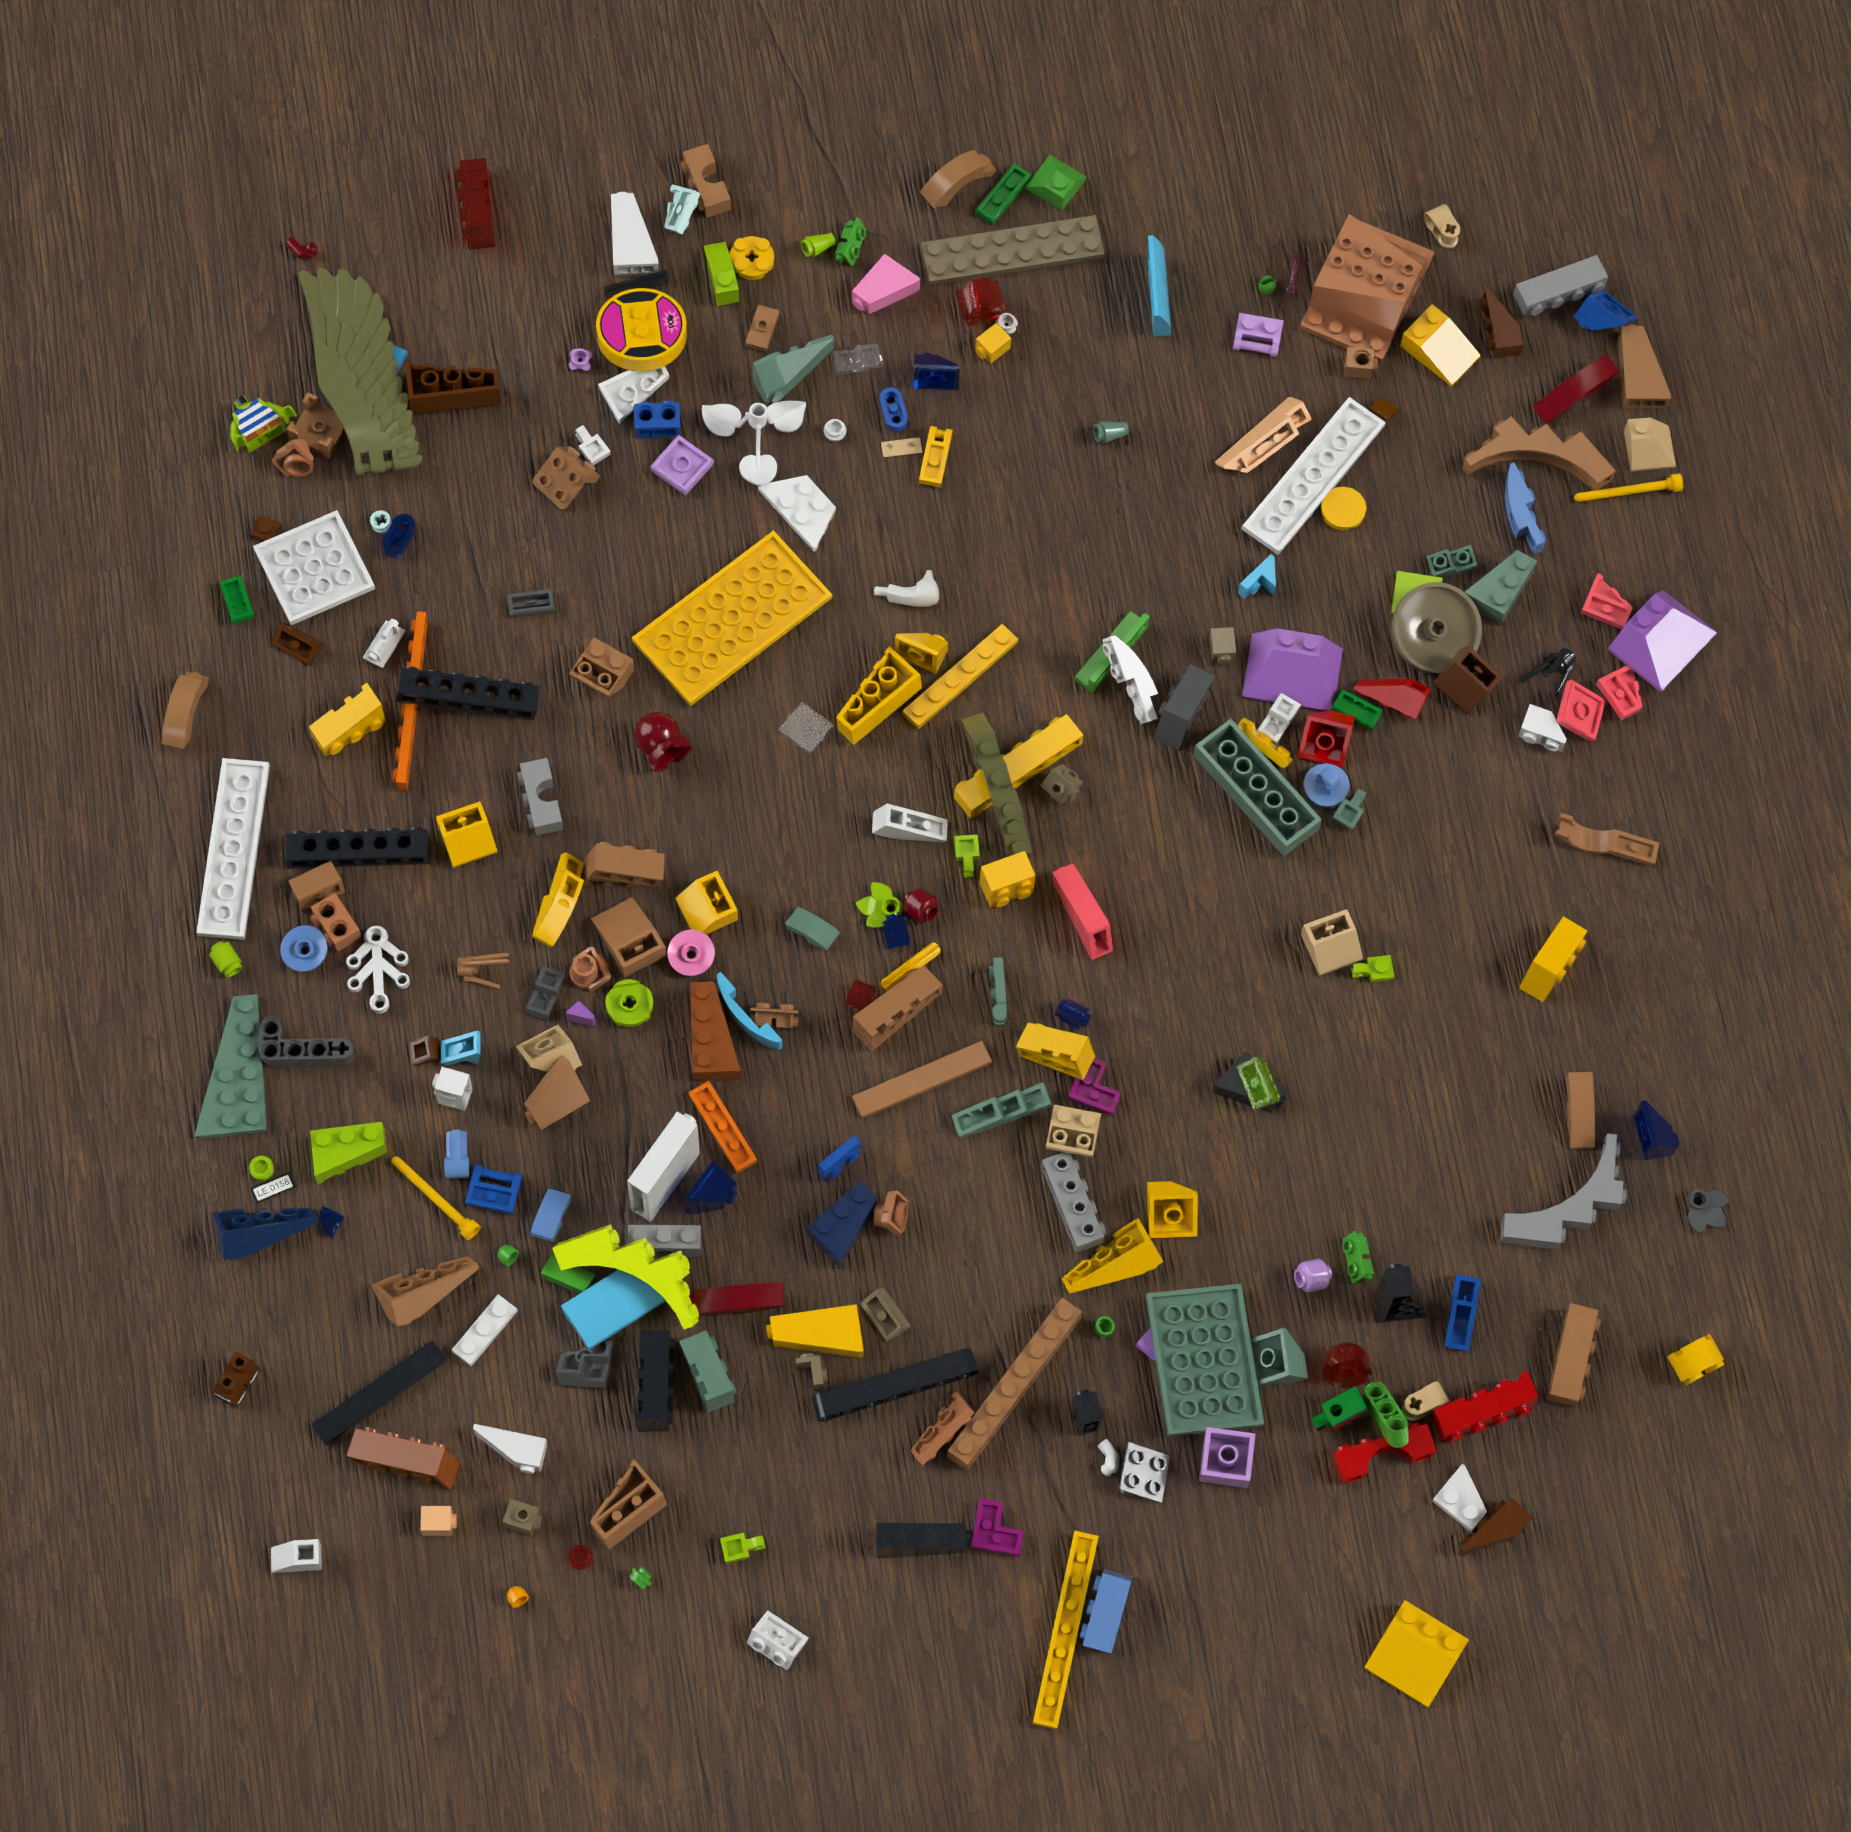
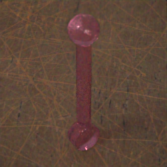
[1286,252,1301,295]

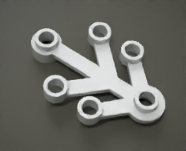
[346,926,410,1014]

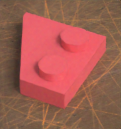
[1581,573,1633,630]
[1596,666,1642,720]

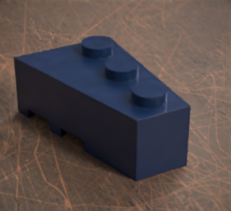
[807,1180,877,1269]

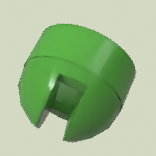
[1258,275,1277,295]
[498,1245,519,1267]
[1094,1316,1115,1337]

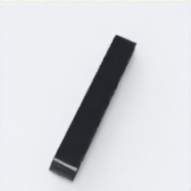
[811,1348,979,1422]

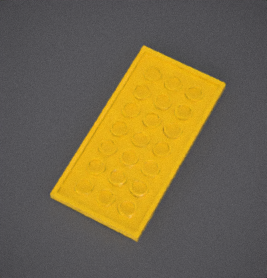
[632,530,832,706]

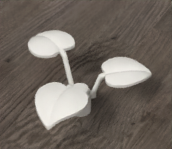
[702,401,806,486]

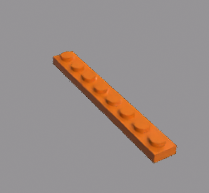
[393,611,428,792]

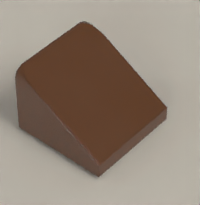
[1368,397,1399,426]
[410,1036,441,1066]

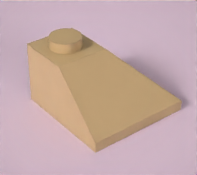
[1624,418,1676,472]
[516,1025,582,1072]

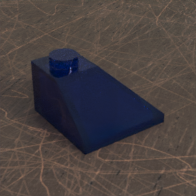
[913,353,960,390]
[1634,1100,1679,1160]
[685,1160,738,1215]

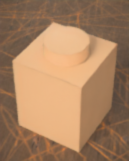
[420,1506,457,1536]

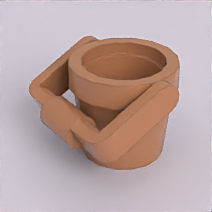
[272,439,314,477]
[569,947,611,992]
[874,1190,909,1236]

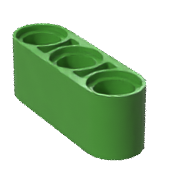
[1365,1382,1409,1448]

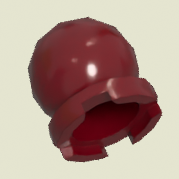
[634,712,691,772]

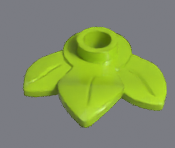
[856,882,903,928]

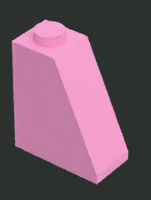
[852,254,920,314]

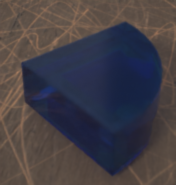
[320,1206,345,1239]

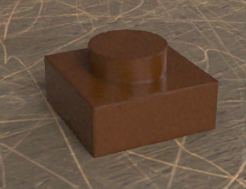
[250,515,281,542]

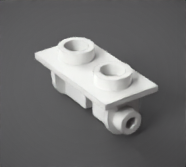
[363,619,406,668]

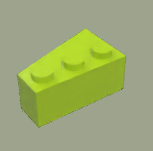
[310,1122,387,1185]

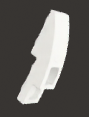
[1102,635,1158,724]

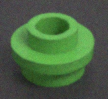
[629,1567,652,1589]

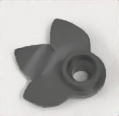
[1686,1189,1729,1233]

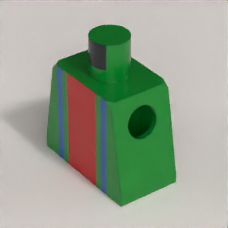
[1311,1386,1369,1432]

